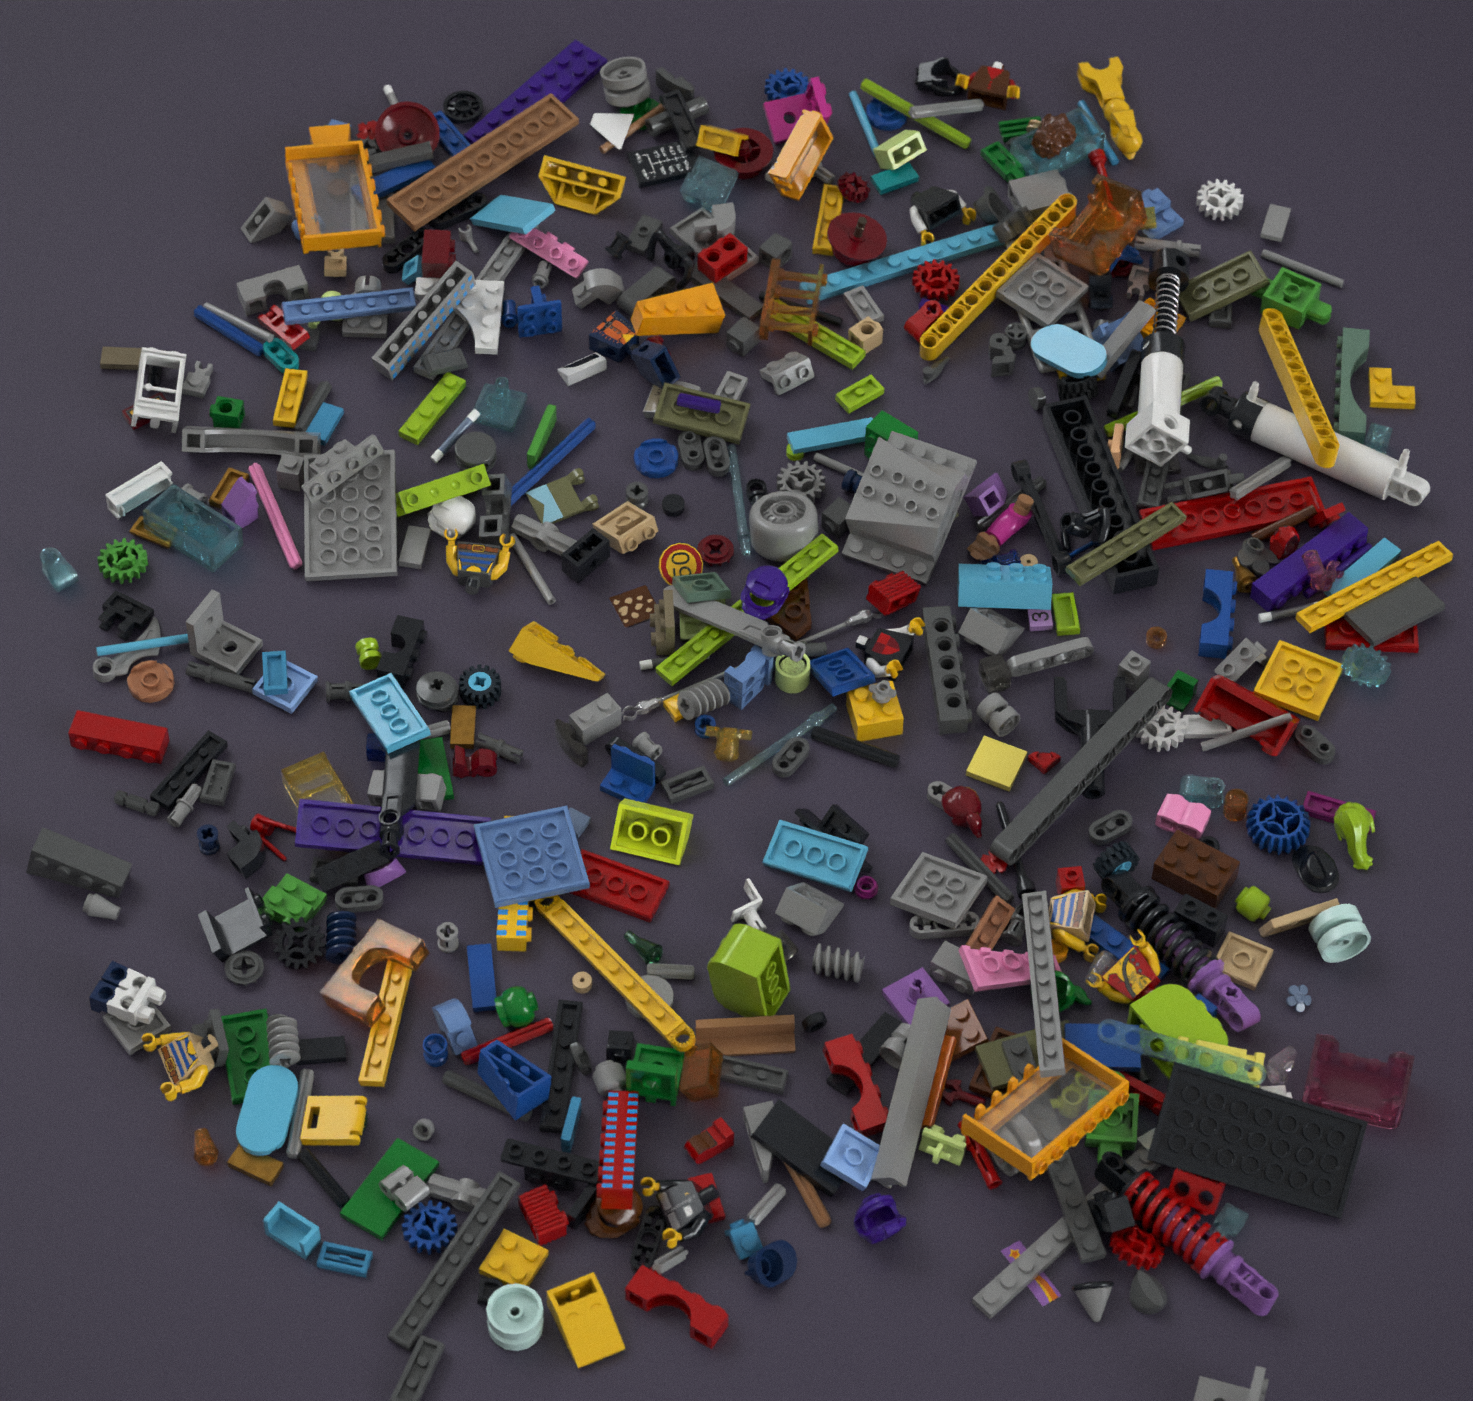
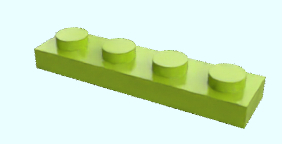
[398,372,466,446]

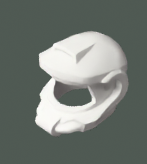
[427,496,476,539]

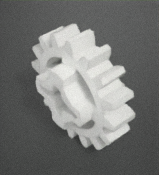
[1196,179,1244,221]
[1136,706,1187,752]

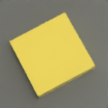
[966,736,1028,792]

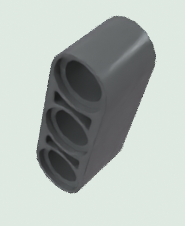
[617,266,677,316]

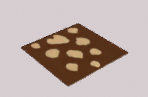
[609,585,656,627]

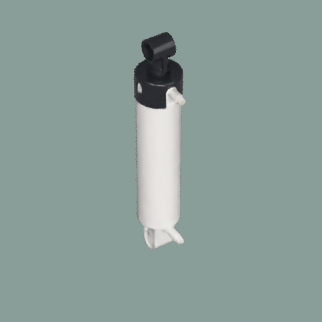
[1200,381,1430,506]

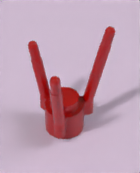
[250,813,296,861]

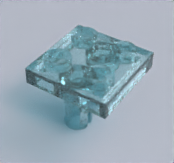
[473,377,528,432]

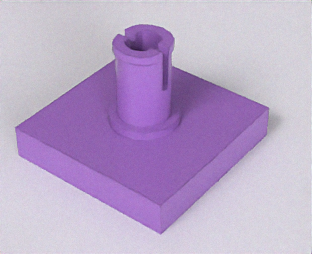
[882,967,950,1025]

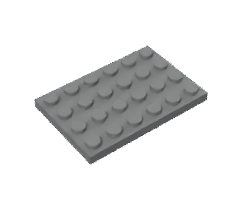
[304,450,397,581]

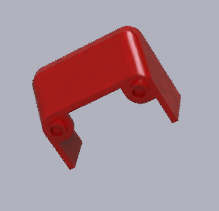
[1193,674,1300,756]

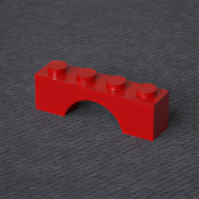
[823,1034,889,1137]
[625,1265,728,1350]

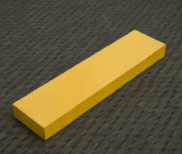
[812,184,844,256]

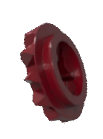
[837,172,870,203]
[697,535,734,567]

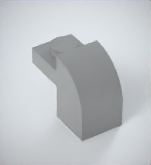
[693,203,736,242]
[572,268,625,309]

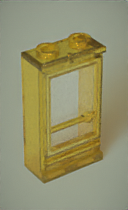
[281,751,354,808]

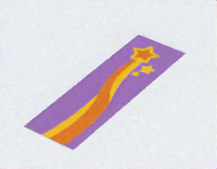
[1001,1240,1062,1306]

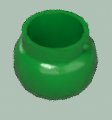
[494,986,539,1028]

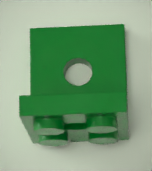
[626,1043,686,1106]

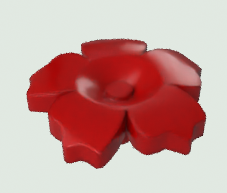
[357,120,377,140]
[981,850,1008,874]

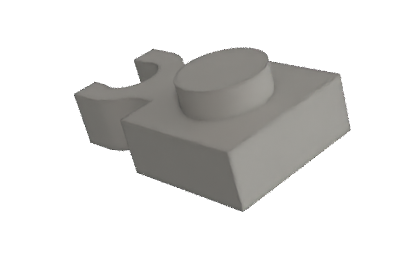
[1126,265,1150,301]
[182,361,213,398]

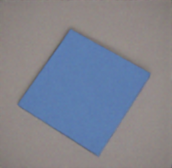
[474,805,590,908]

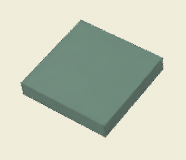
[672,572,731,603]

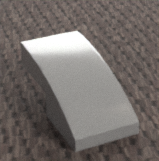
[1260,204,1291,242]

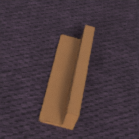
[695,1015,796,1058]

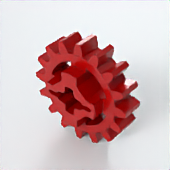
[912,259,960,302]
[1109,1224,1165,1270]

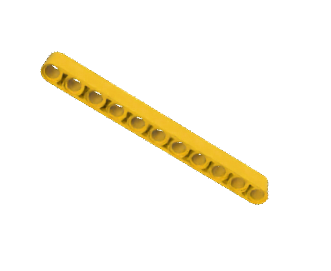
[919,193,1077,361]
[1259,308,1340,468]

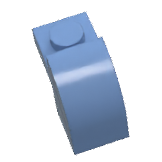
[432,998,478,1055]

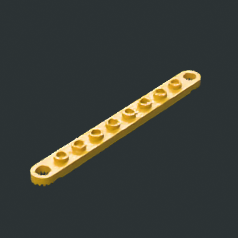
[535,895,696,1052]

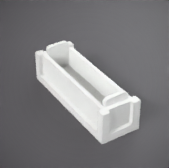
[105,461,174,519]

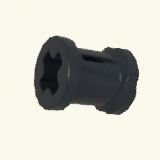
[605,231,633,260]

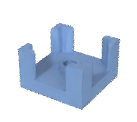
[1091,312,1144,372]

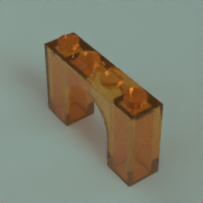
[320,918,430,1028]

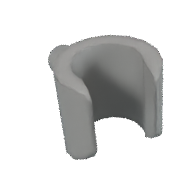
[459,224,479,253]

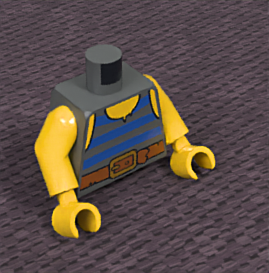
[444,528,515,595]

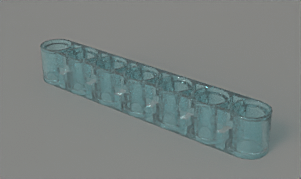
[1097,1019,1266,1087]

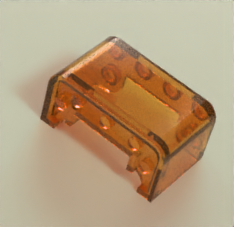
[1049,174,1147,276]

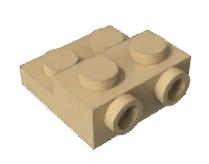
[592,501,658,554]

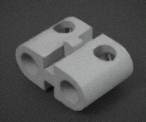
[379,1165,430,1212]

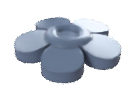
[1286,985,1311,1012]

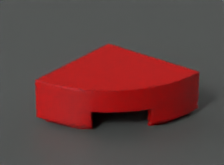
[1027,751,1061,774]

